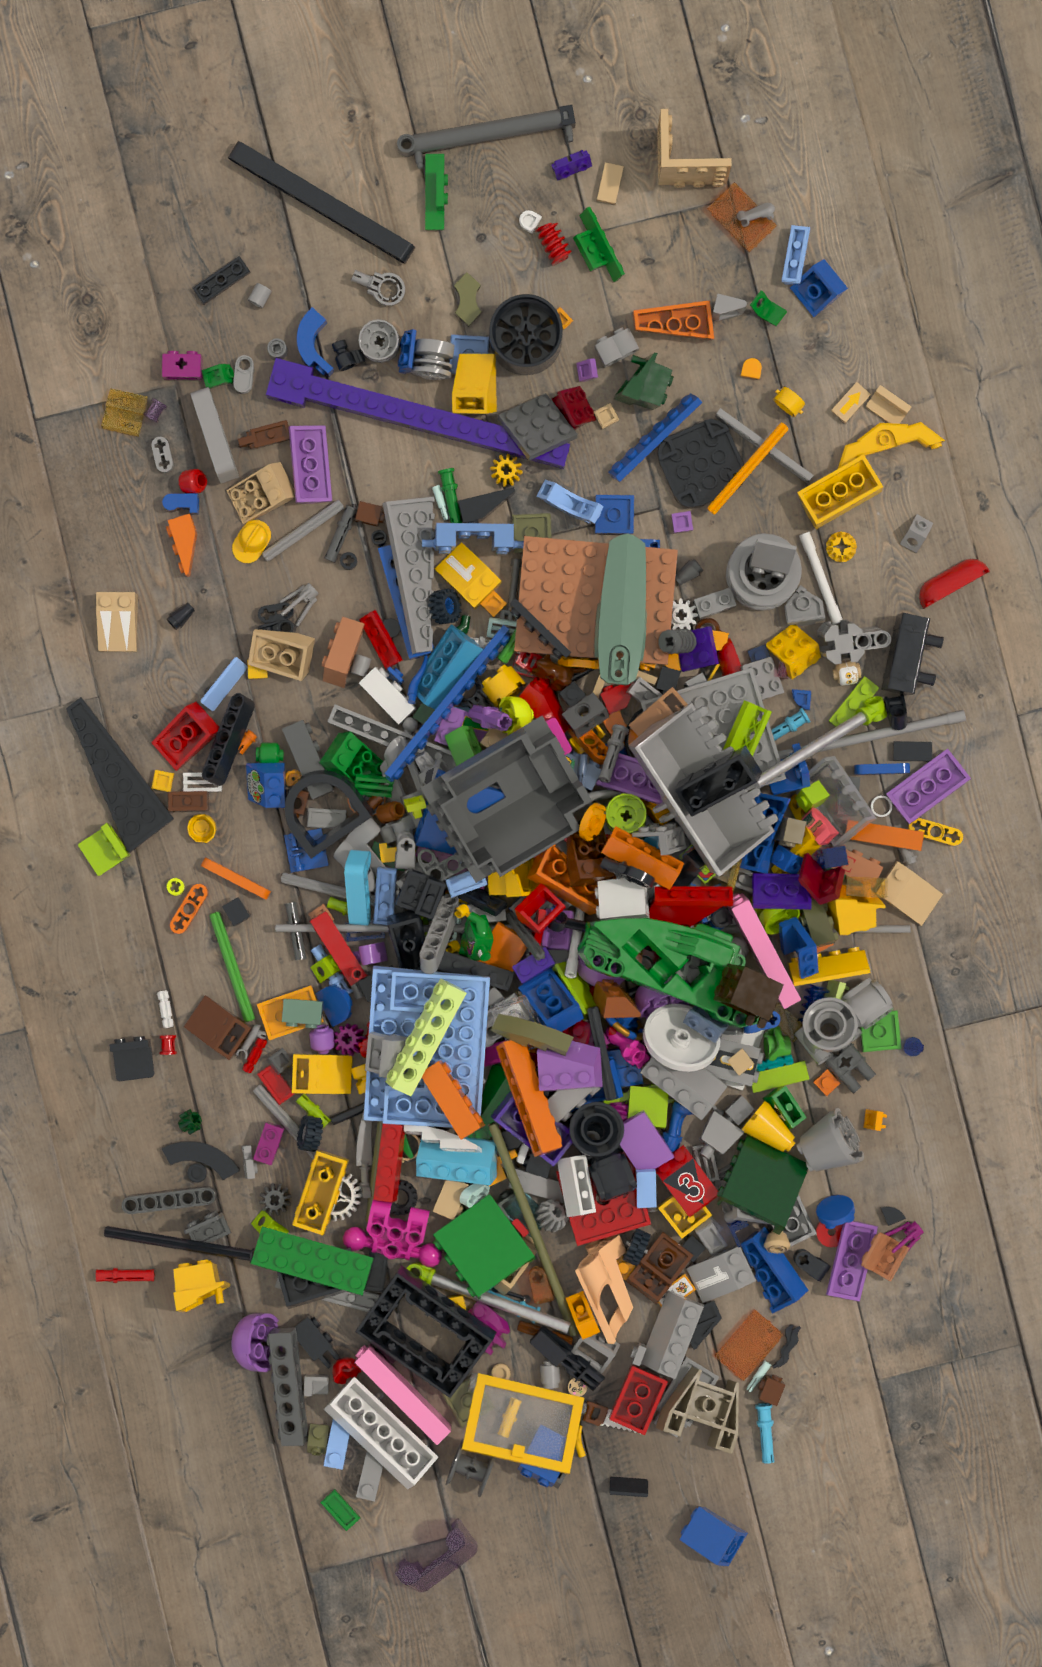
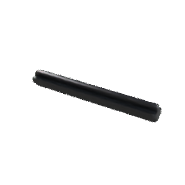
[587,1006,617,1101]

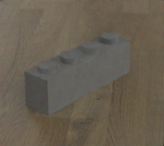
[282,720,334,800]

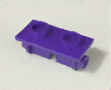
[551,150,592,181]

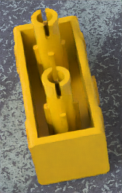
[292,1149,349,1235]

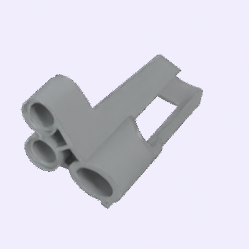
[333,818,406,914]

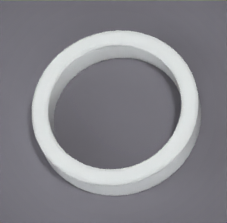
[870,796,892,817]

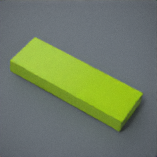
[752,1061,810,1093]

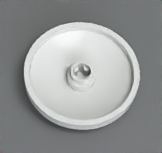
[643,1004,720,1072]

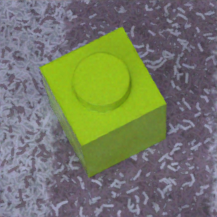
[795,780,830,813]

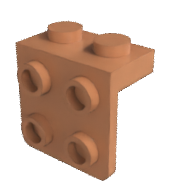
[861,1232,909,1281]

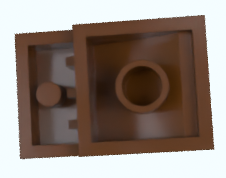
[626,1232,694,1305]

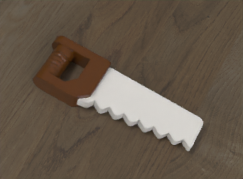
[582,1400,636,1433]

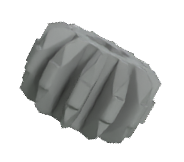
[535,1199,569,1233]

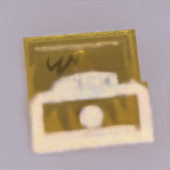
[101,388,148,437]

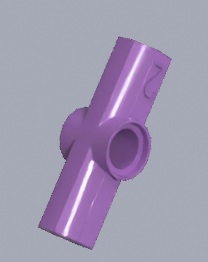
[469,705,512,731]

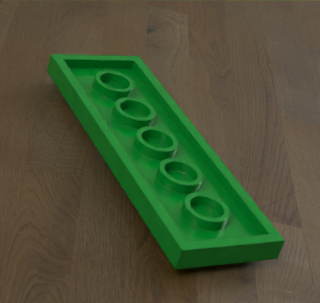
[251,1226,374,1296]

